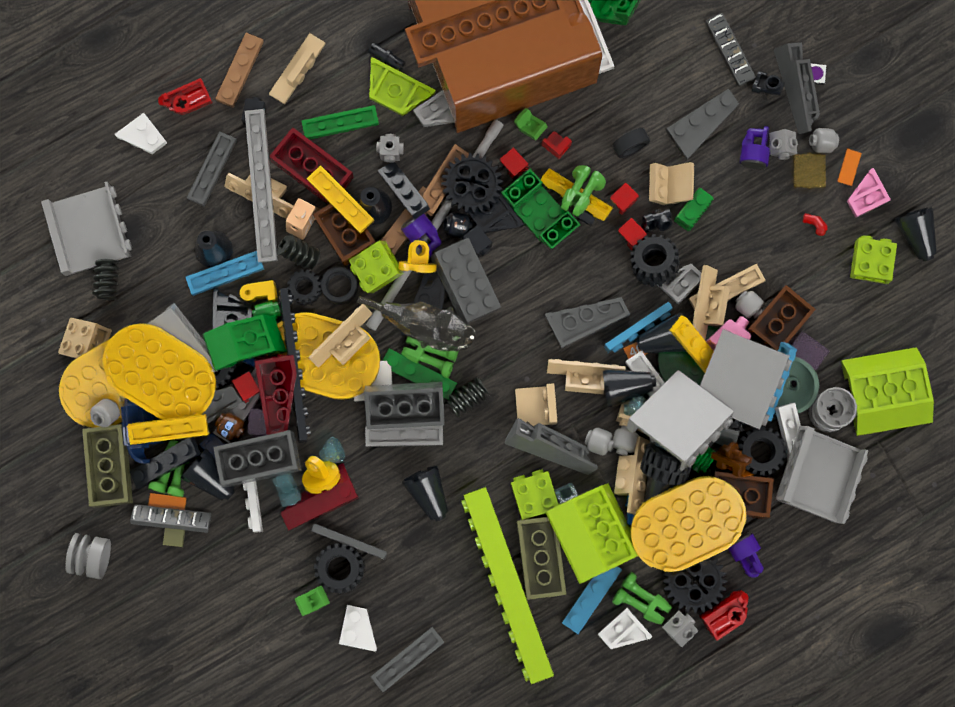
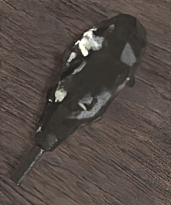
[357,296,476,351]

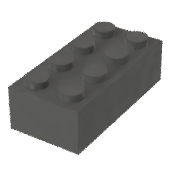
[430,238,501,326]
[364,382,445,429]
[214,430,302,487]

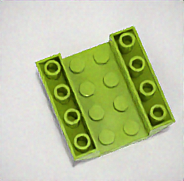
[841,347,934,436]
[545,483,638,584]

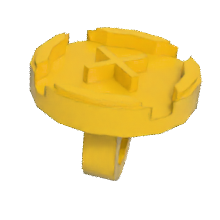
[398,240,437,273]
[302,456,340,494]

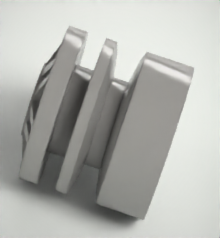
[808,387,857,433]
[66,533,111,579]

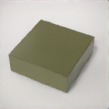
[163,528,185,547]

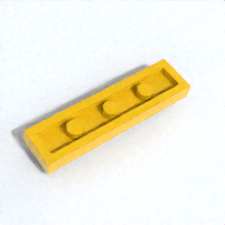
[307,166,374,234]
[541,168,613,221]
[670,315,714,372]
[127,414,209,445]

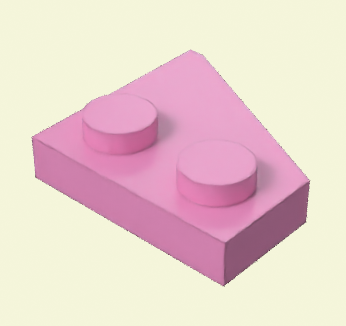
[847,168,891,218]

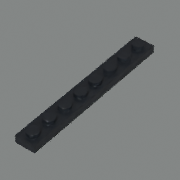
[279,288,310,443]

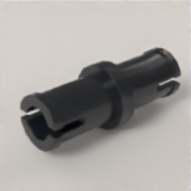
[368,42,406,71]

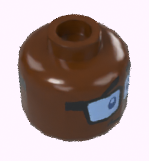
[215,412,245,441]

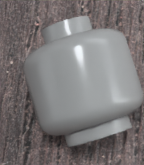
[809,128,839,153]
[735,291,764,319]
[90,399,120,428]
[612,426,639,456]
[585,428,614,456]

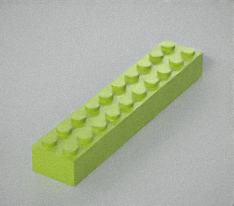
[461,487,554,684]

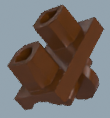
[711,442,752,477]

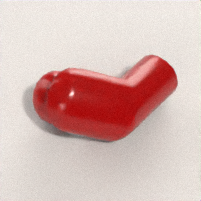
[802,213,828,236]

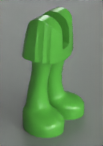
[561,165,606,217]
[401,336,460,378]
[148,440,189,498]
[612,572,672,625]

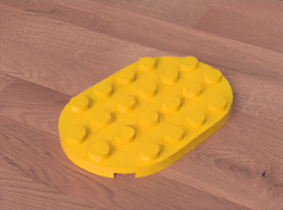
[267,312,380,400]
[103,324,216,420]
[59,338,125,428]
[631,476,746,572]

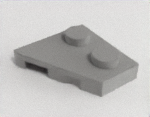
[413,90,455,127]
[657,264,701,305]

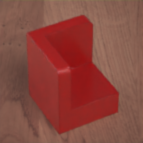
[542,131,572,159]
[500,147,529,180]
[610,183,639,215]
[618,218,647,250]
[232,371,260,403]

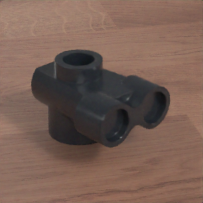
[752,71,785,96]
[641,208,673,233]

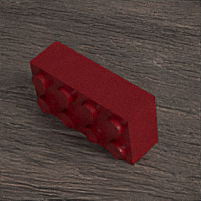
[269,127,354,205]

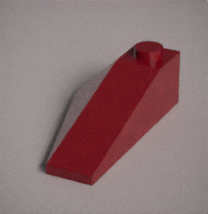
[255,355,297,435]
[281,463,359,531]

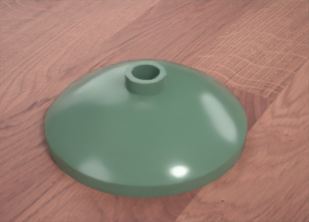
[777,357,819,413]

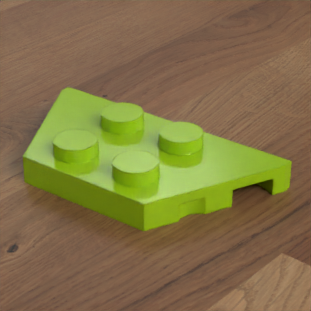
[369,57,436,116]

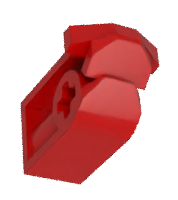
[158,78,213,115]
[699,590,748,640]

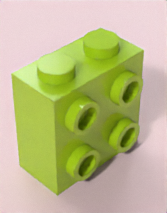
[850,236,897,284]
[349,240,404,293]
[511,469,559,520]

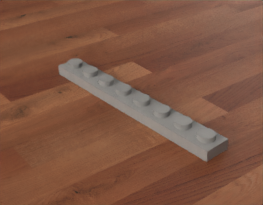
[245,109,278,263]

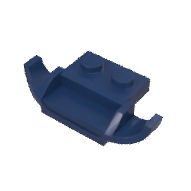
[121,398,163,463]

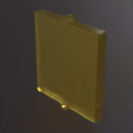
[794,153,826,189]

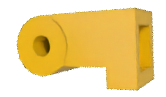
[240,280,278,303]

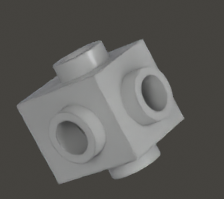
[769,129,798,160]
[376,134,404,162]
[662,611,698,647]

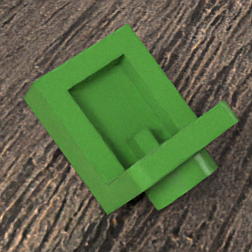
[514,108,548,141]
[295,585,330,616]

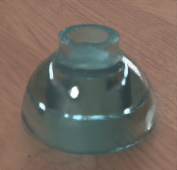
[624,396,645,416]
[319,437,345,463]

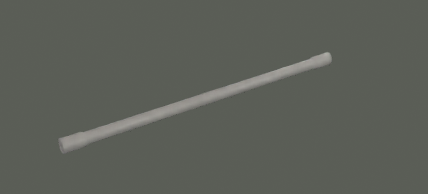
[366,119,504,331]

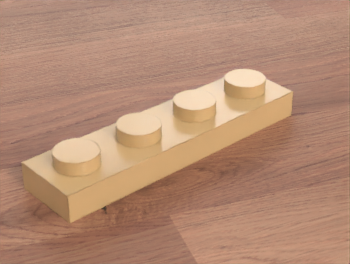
[689,264,766,310]

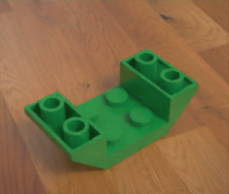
[588,0,641,26]
[501,169,581,250]
[203,314,287,371]

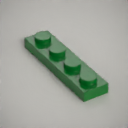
[301,105,379,140]
[383,349,457,400]

